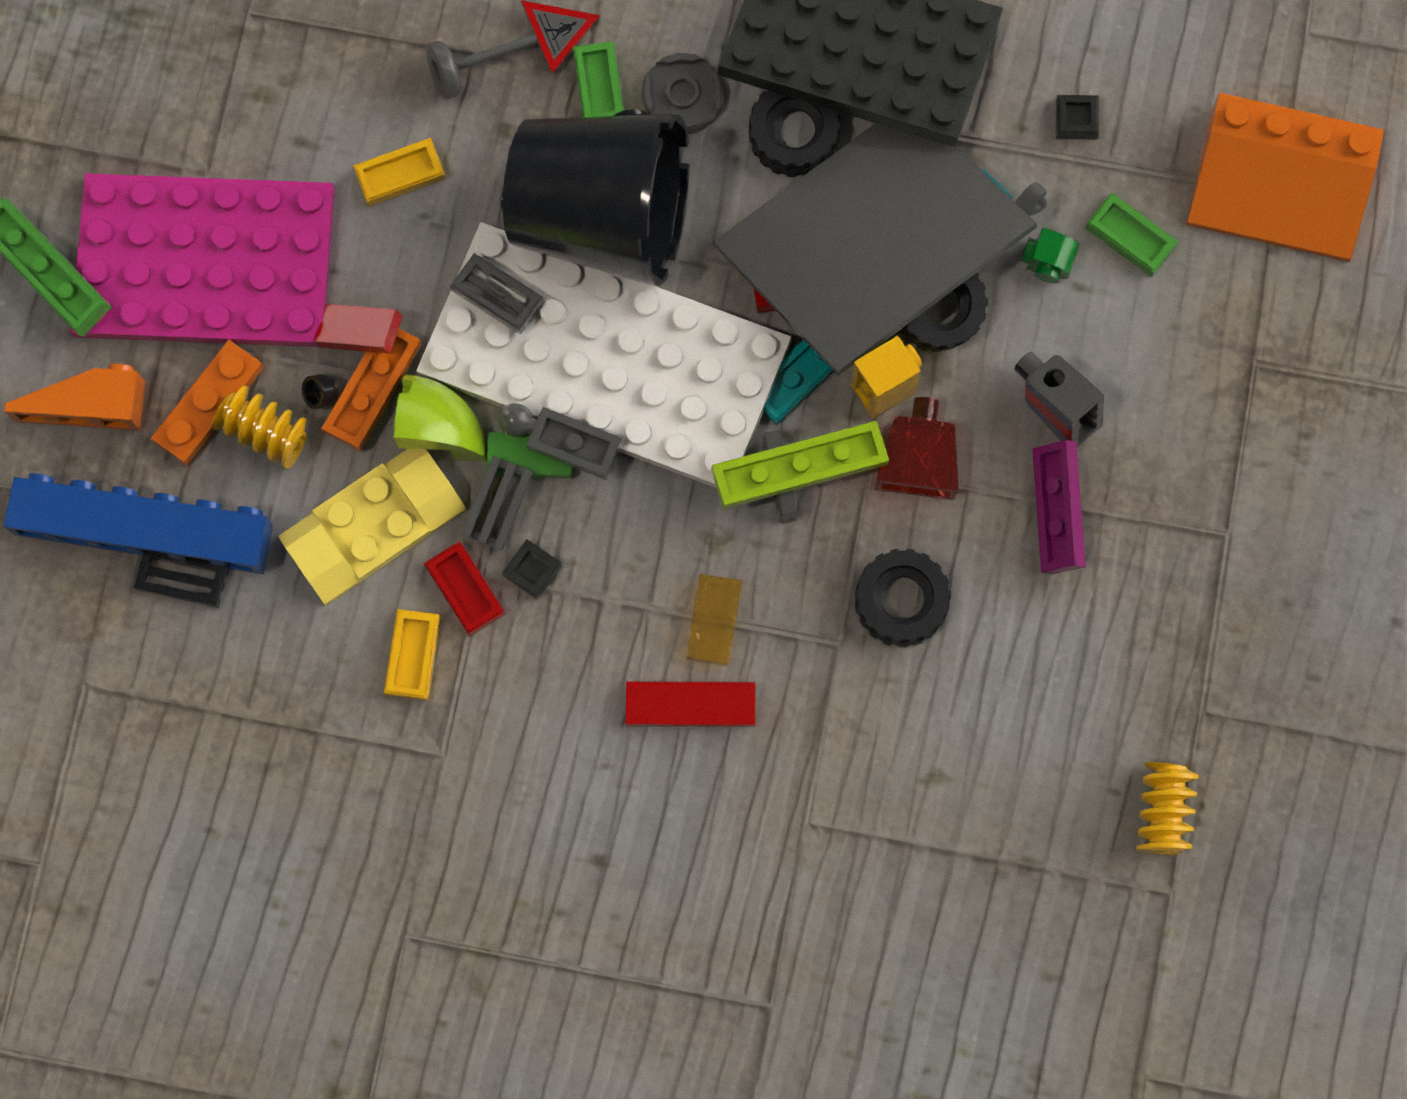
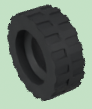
[749,90,841,178]
[898,273,988,352]
[855,549,951,647]

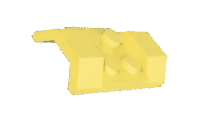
[278,449,467,606]

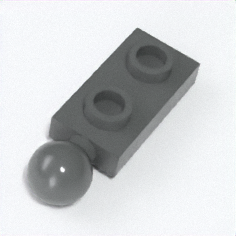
[498,403,622,480]

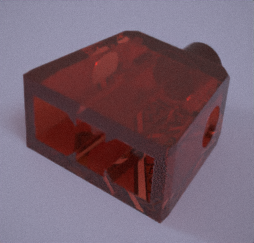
[874,397,959,500]

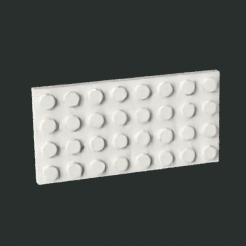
[416,222,792,488]

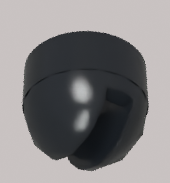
[302,374,339,409]

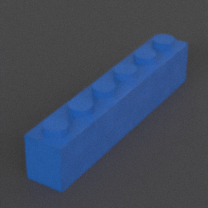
[3,473,273,575]

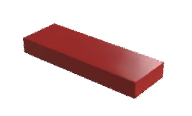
[625,681,756,727]

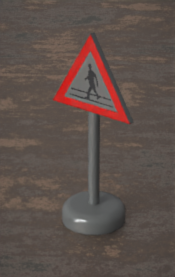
[426,0,600,100]

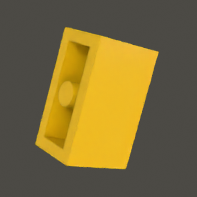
[850,336,922,419]

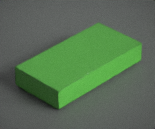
[573,41,624,117]
[1085,192,1179,277]
[487,432,573,479]

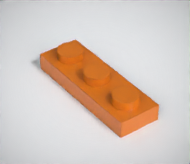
[321,329,422,452]
[151,340,265,466]

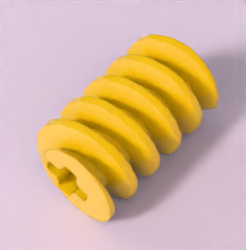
[212,385,307,469]
[1136,762,1199,856]

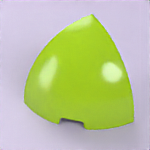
[394,374,487,462]

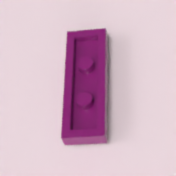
[1032,440,1086,575]

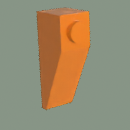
[4,363,146,431]

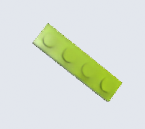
[711,421,889,509]

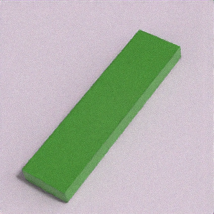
[0,197,112,337]

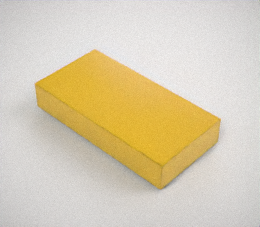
[353,138,446,207]
[384,609,441,701]

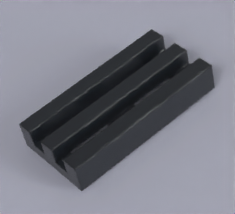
[134,550,229,608]

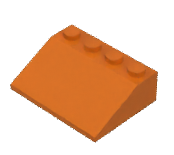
[1186,92,1384,262]

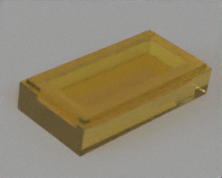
[686,574,742,666]

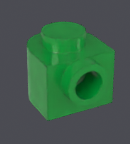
[1021,228,1079,283]

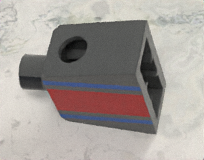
[1014,352,1104,447]

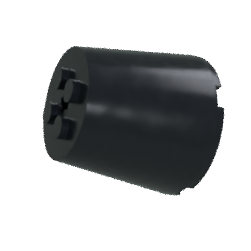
[501,114,690,286]

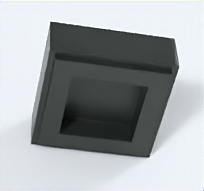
[1056,95,1099,140]
[502,539,562,600]

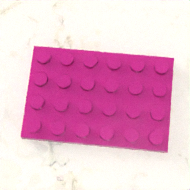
[70,173,335,347]

